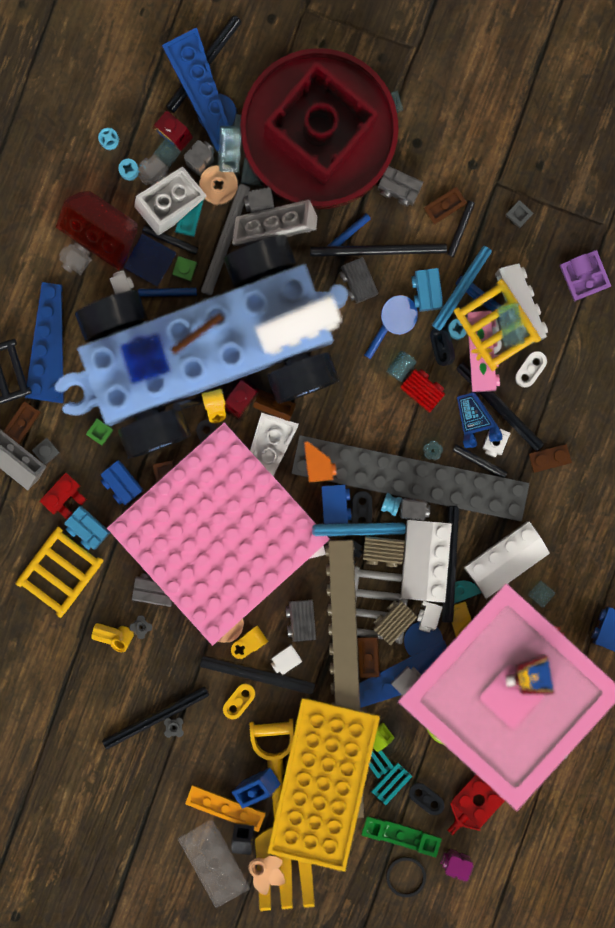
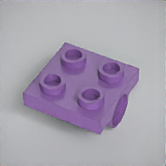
[560,250,611,301]

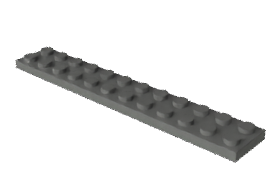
[292,436,530,521]

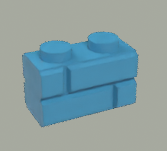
[411,268,443,312]
[64,506,110,550]

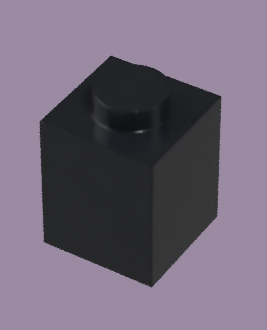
[232,823,254,855]

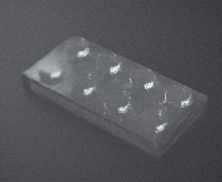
[178,819,250,908]

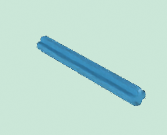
[432,246,492,330]
[312,523,406,536]

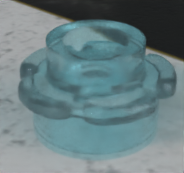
[423,441,443,460]

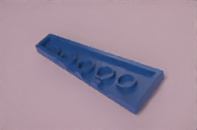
[162,28,234,152]
[25,282,64,404]
[359,640,447,708]

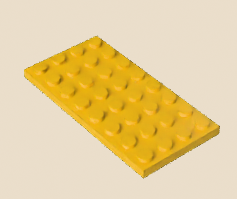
[268,698,380,872]

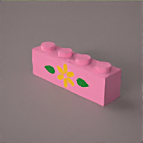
[467,311,500,392]

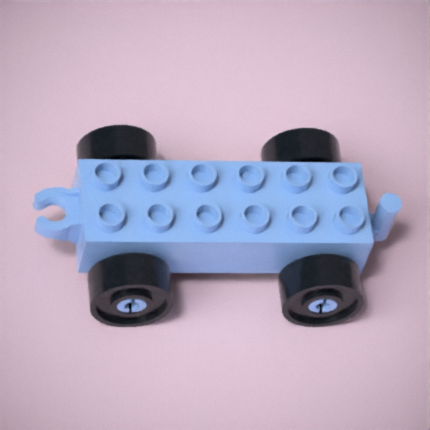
[55,235,348,459]

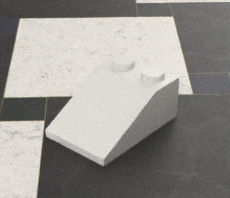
[134,166,207,235]

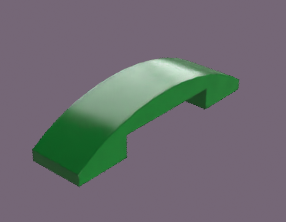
[361,816,442,857]

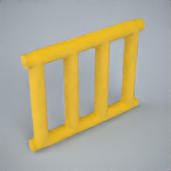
[453,279,542,371]
[15,526,104,618]

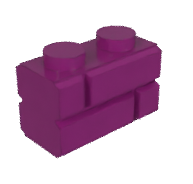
[440,849,474,882]

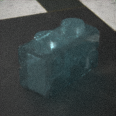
[218,126,241,172]
[497,303,525,347]

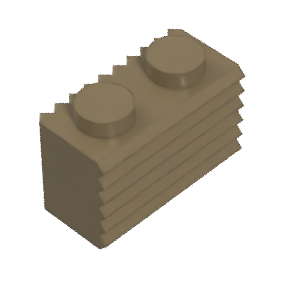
[363,536,405,567]
[373,600,417,645]

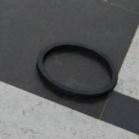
[386,857,426,897]

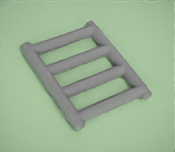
[355,566,408,644]

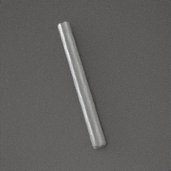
[201,184,250,295]

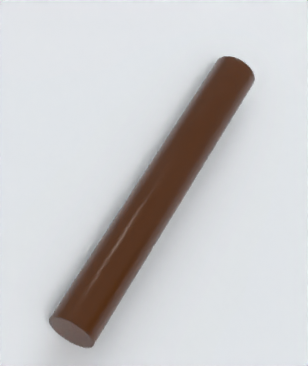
[170,313,224,355]

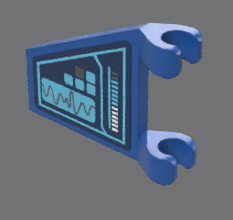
[457,393,503,448]

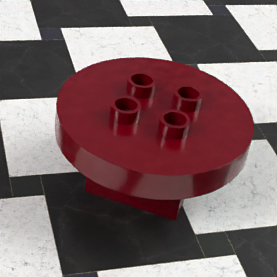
[241,48,398,209]

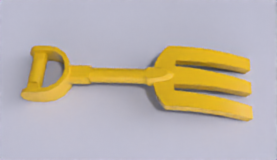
[250,718,315,911]

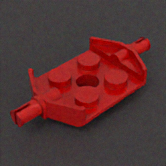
[447,774,505,835]

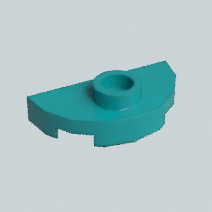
[454,580,482,604]

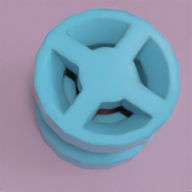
[98,128,119,150]
[118,158,139,181]
[448,319,467,340]
[380,493,402,516]

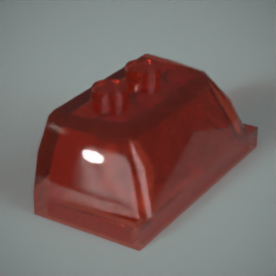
[56,191,137,271]

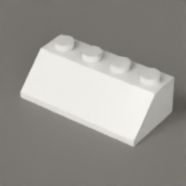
[232,199,317,247]
[495,263,548,343]
[256,295,341,356]
[401,520,452,602]
[464,522,550,599]

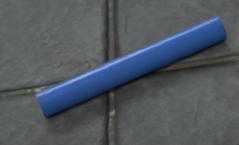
[326,213,371,257]
[138,288,197,297]
[364,325,388,359]

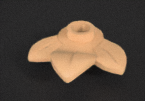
[249,856,285,895]

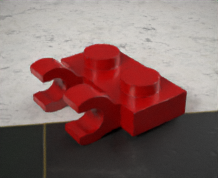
[39,473,87,519]

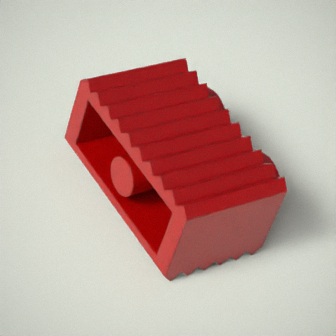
[400,369,445,413]

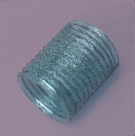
[386,351,417,382]

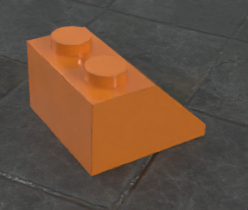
[304,442,336,483]

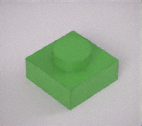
[172,256,197,281]
[86,419,114,446]

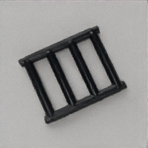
[0,338,32,404]

